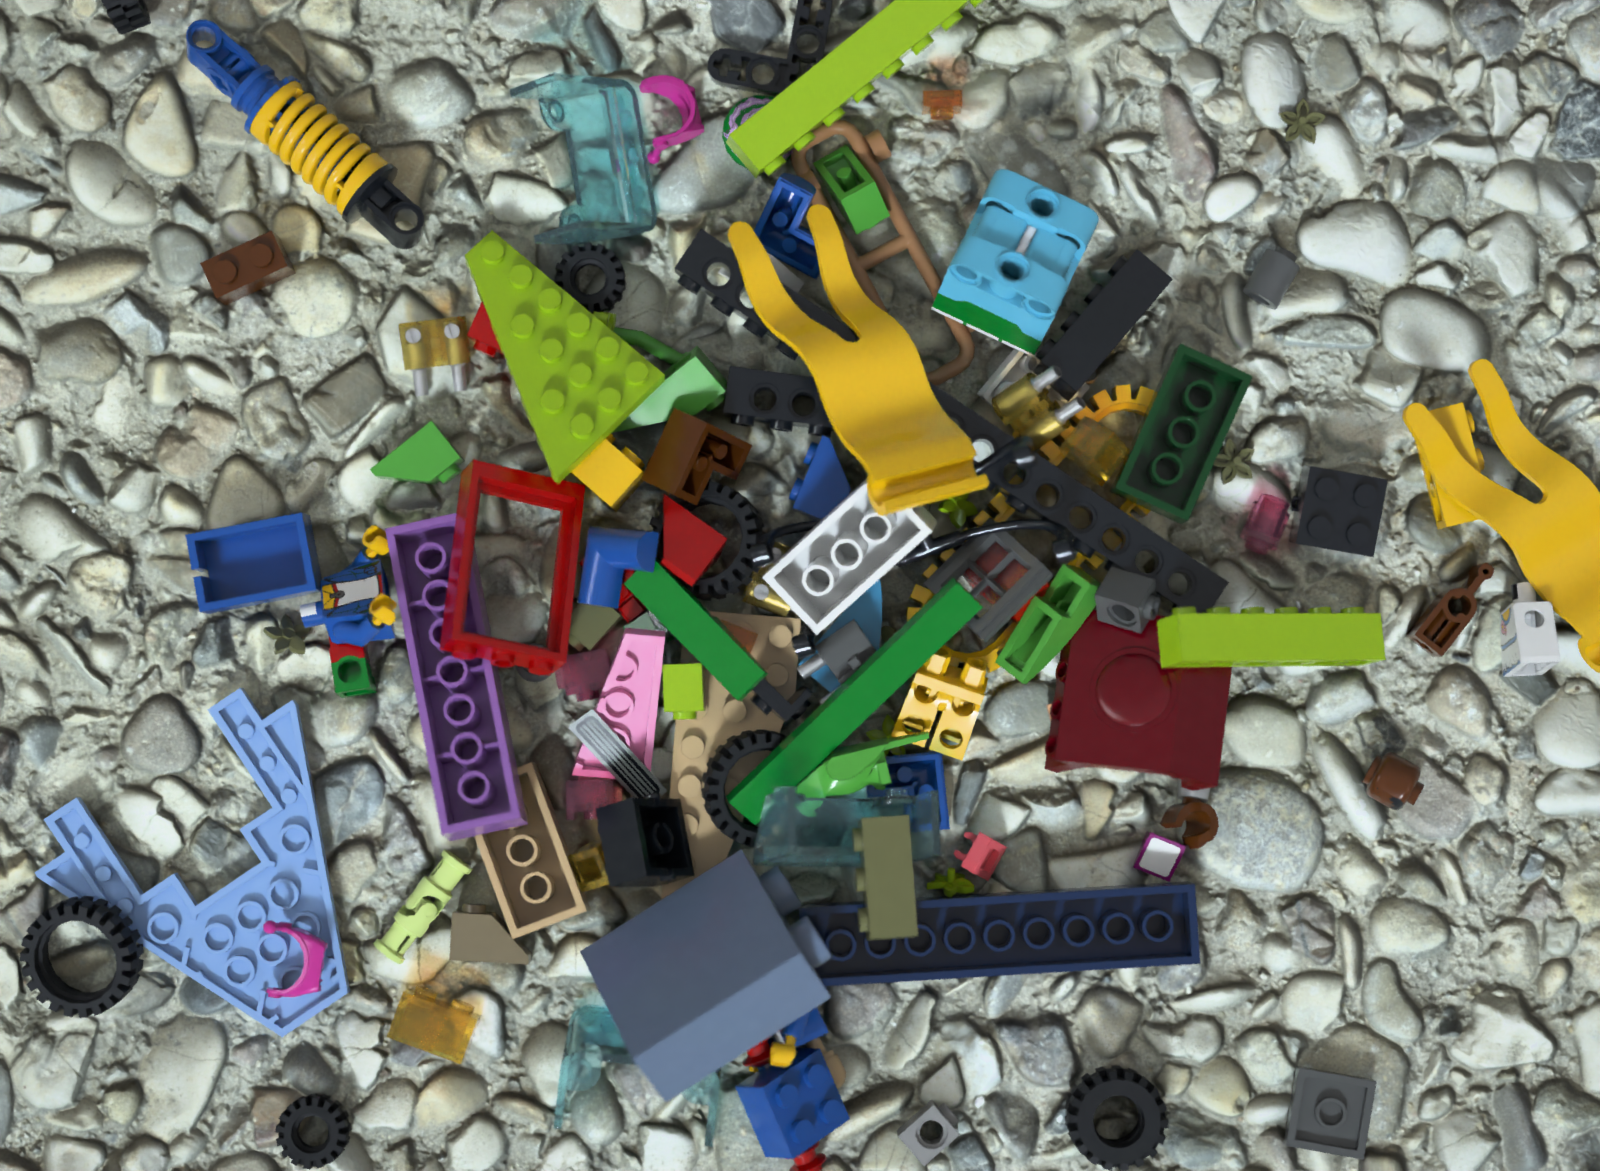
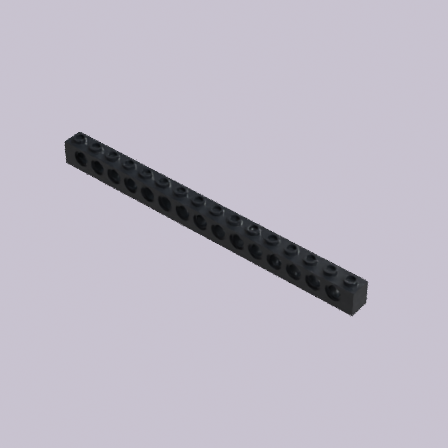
[675,229,1229,614]

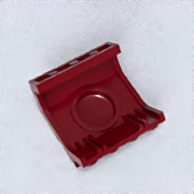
[1044,610,1232,791]

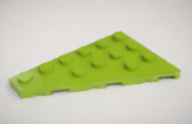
[465,230,665,484]

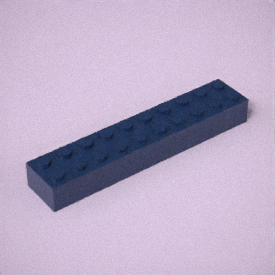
[799,881,1200,986]

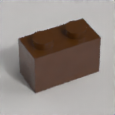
[200,230,296,305]

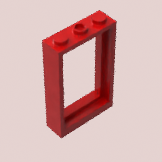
[439,459,585,675]

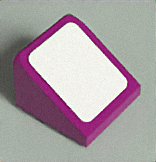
[1133,831,1186,882]

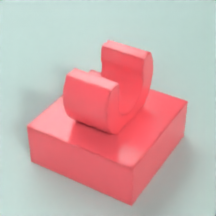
[953,832,1007,881]

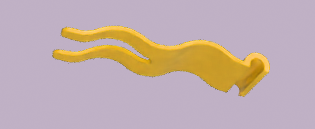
[727,204,989,516]
[1402,359,1600,673]

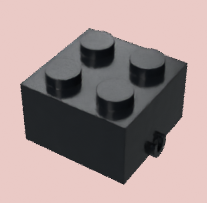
[1289,466,1388,557]
[595,793,695,887]

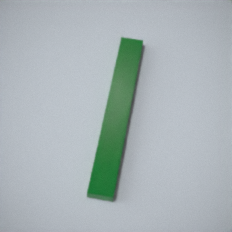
[726,577,983,825]

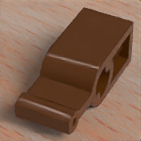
[1406,562,1495,657]

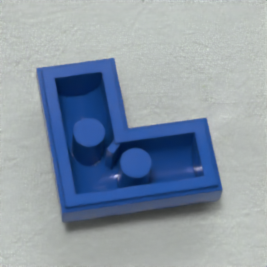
[754,173,820,279]
[578,526,659,608]
[866,751,950,833]

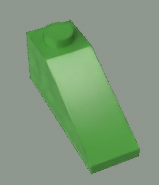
[612,346,727,433]

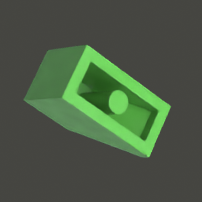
[813,145,890,235]
[370,421,465,485]

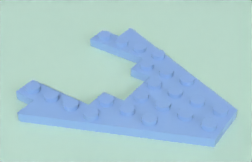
[34,688,350,1037]

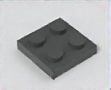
[1283,1066,1377,1160]

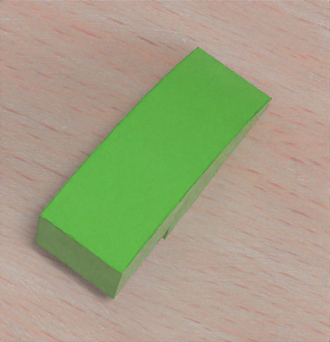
[995,564,1101,684]

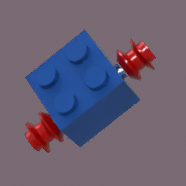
[735,1035,850,1171]

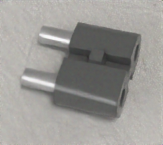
[797,619,877,704]

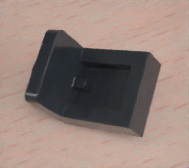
[750,678,813,722]

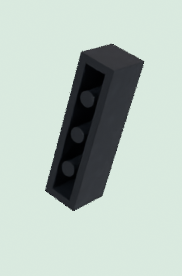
[1033,249,1173,402]

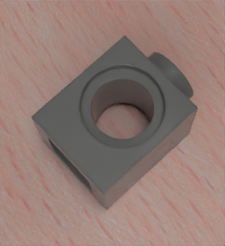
[1095,567,1161,633]

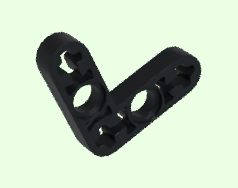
[708,0,832,96]

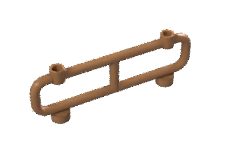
[791,119,975,386]

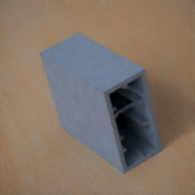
[580,849,833,1102]

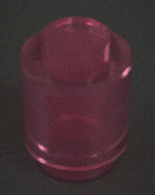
[1240,494,1290,554]

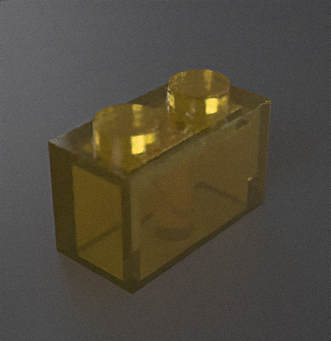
[387,985,482,1064]

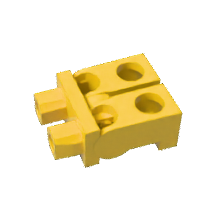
[891,646,988,761]

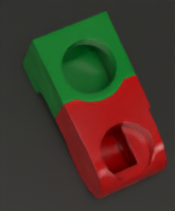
[328,633,377,698]

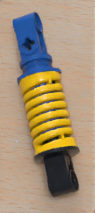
[186,20,424,249]

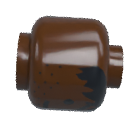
[1362,752,1424,810]

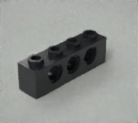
[723,366,836,437]

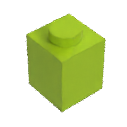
[662,663,705,720]

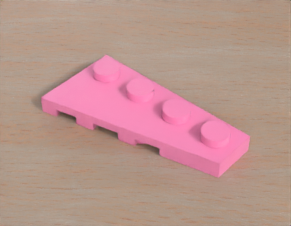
[572,628,665,779]

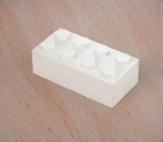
[762,479,938,635]

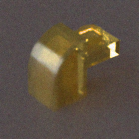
[1059,416,1130,487]

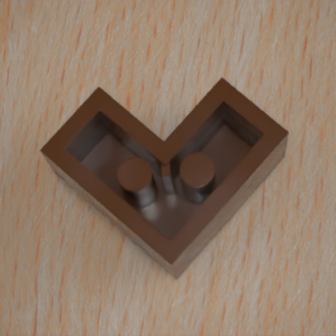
[641,408,752,505]

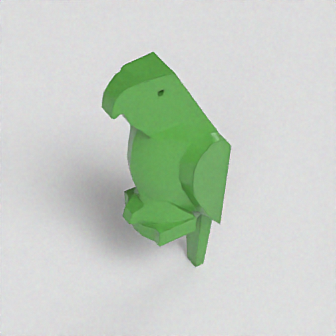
[792,731,930,815]

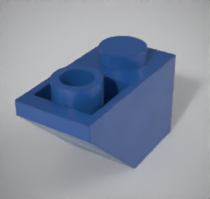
[789,435,851,520]

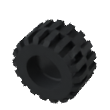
[1065,1065,1168,1171]

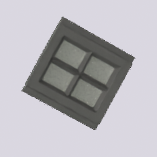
[923,518,1054,643]

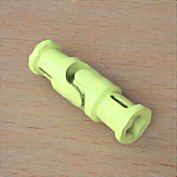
[373,849,473,964]

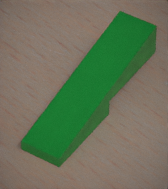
[624,558,768,701]

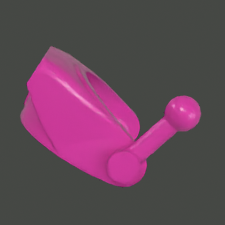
[639,75,704,164]
[263,920,328,998]

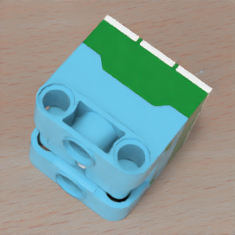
[931,169,1099,357]

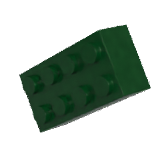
[1110,343,1253,524]

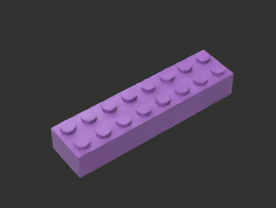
[385,513,528,841]

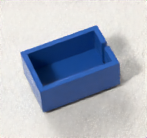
[185,512,322,614]

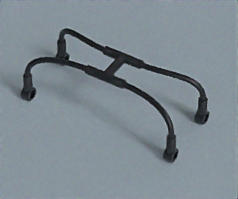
[750,435,1076,659]

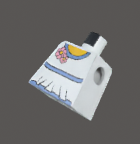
[1499,582,1560,677]

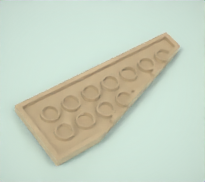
[661,611,801,900]

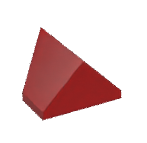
[660,493,728,586]

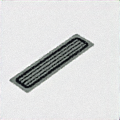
[569,709,667,798]

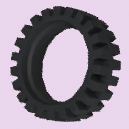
[649,481,766,601]
[701,729,819,848]
[20,896,144,1018]

